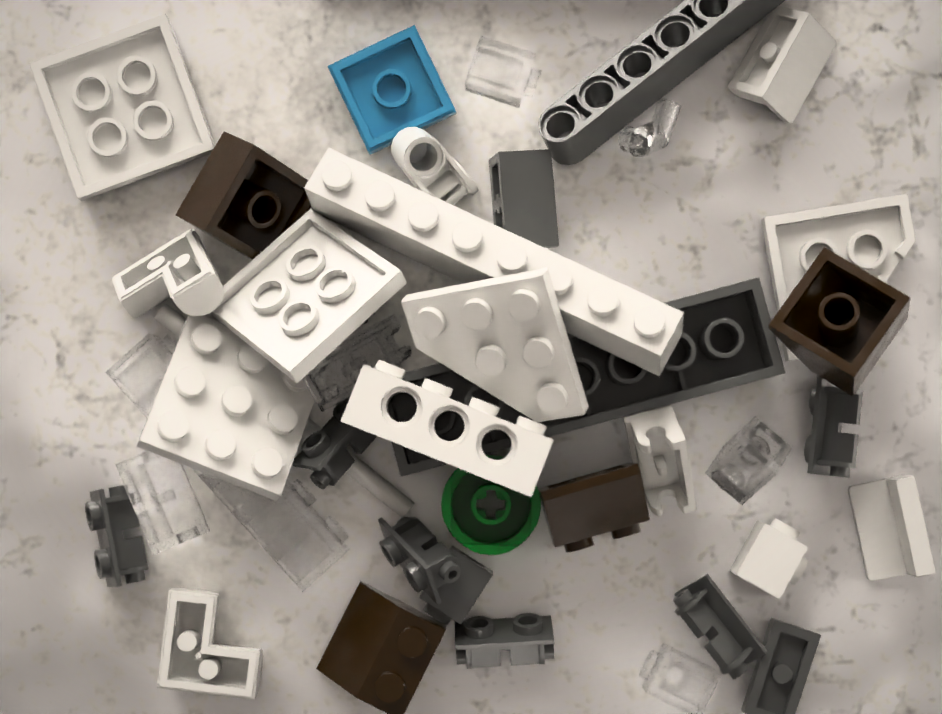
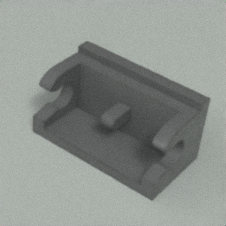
[489,149,559,248]

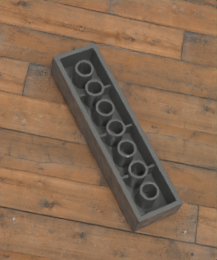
[388,277,786,477]

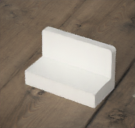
[727,6,836,123]
[848,475,936,581]

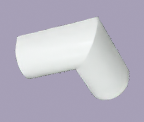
[112,228,224,319]
[157,588,263,700]

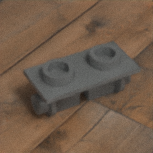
[804,375,863,478]
[292,397,377,489]
[85,484,149,587]
[378,517,461,605]
[672,574,768,680]
[455,613,554,669]

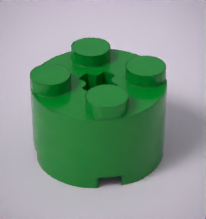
[441,454,541,555]

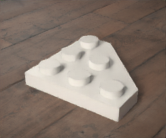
[761,194,916,362]
[401,268,589,422]

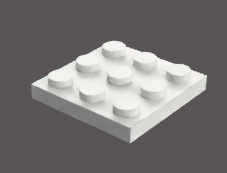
[29,14,215,201]
[210,209,407,383]
[137,315,326,501]

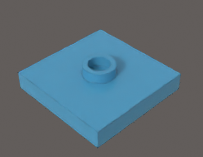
[327,25,456,155]

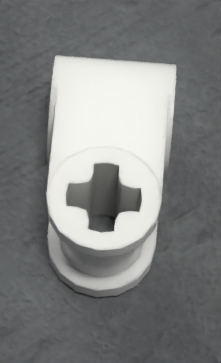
[391,127,479,205]

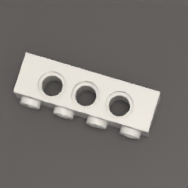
[341,360,554,497]

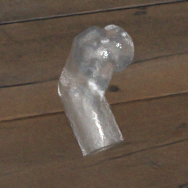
[618,98,681,157]

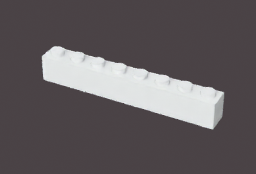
[304,148,684,376]

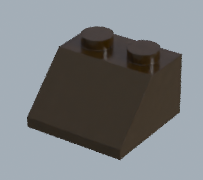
[176,131,311,260]
[768,247,911,396]
[538,462,650,553]
[316,581,447,714]

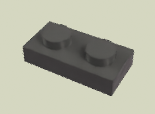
[741,617,821,714]

